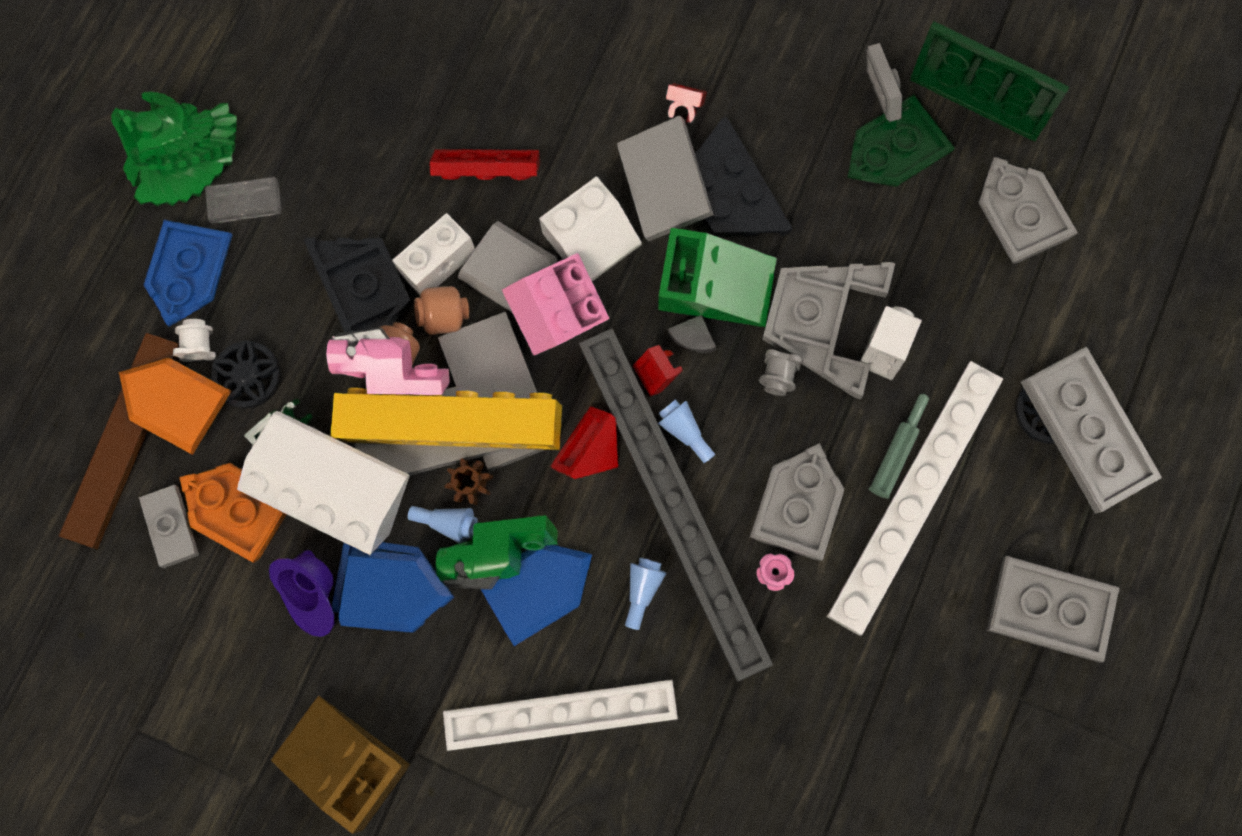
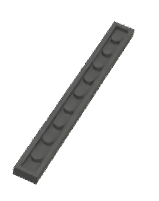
[579,329,773,682]

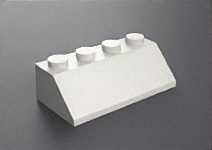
[237,411,410,555]

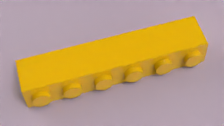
[331,388,562,450]

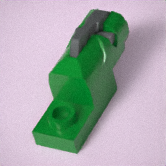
[436,515,558,590]

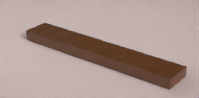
[59,333,179,550]

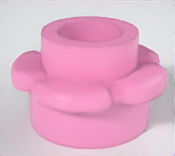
[757,554,794,591]

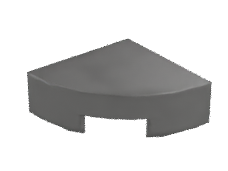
[668,315,716,353]

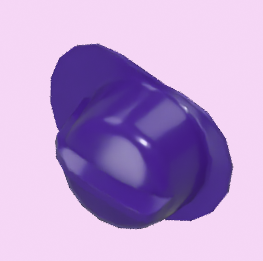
[269,550,334,637]

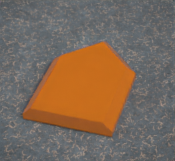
[119,357,231,455]
[180,463,287,563]

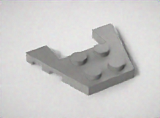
[762,262,895,399]

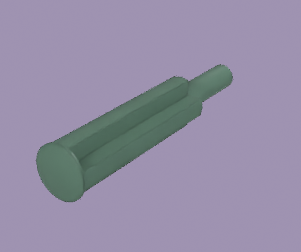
[869,394,929,499]

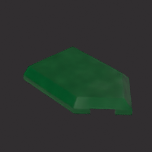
[847,95,955,187]

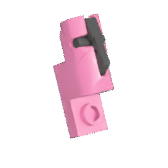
[326,327,450,395]

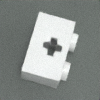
[392,213,475,295]
[860,306,922,380]

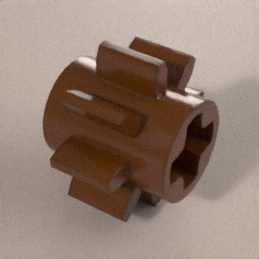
[444,458,493,505]

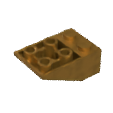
[271,696,411,834]

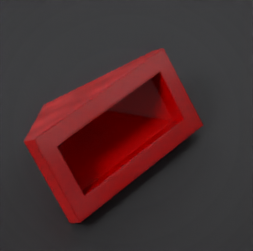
[550,406,618,479]

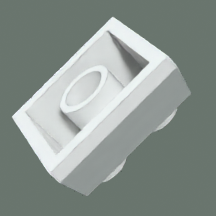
[539,176,641,281]

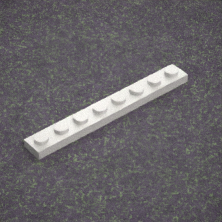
[826,361,1003,636]

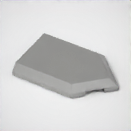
[979,157,1078,264]
[458,221,557,313]
[750,444,844,561]

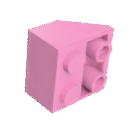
[502,253,610,355]

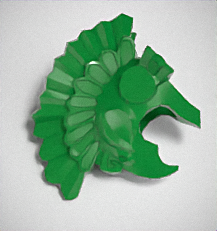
[111,92,237,206]

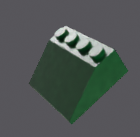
[910,21,1069,142]

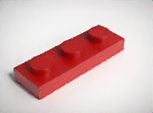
[430,149,540,180]

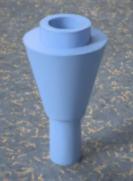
[658,400,715,463]
[408,506,478,544]
[625,558,667,630]

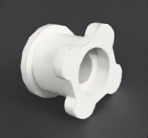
[173,319,216,362]

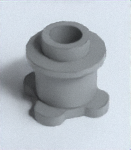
[759,349,802,396]

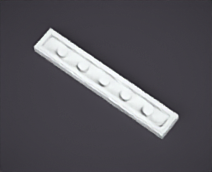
[443,680,678,751]

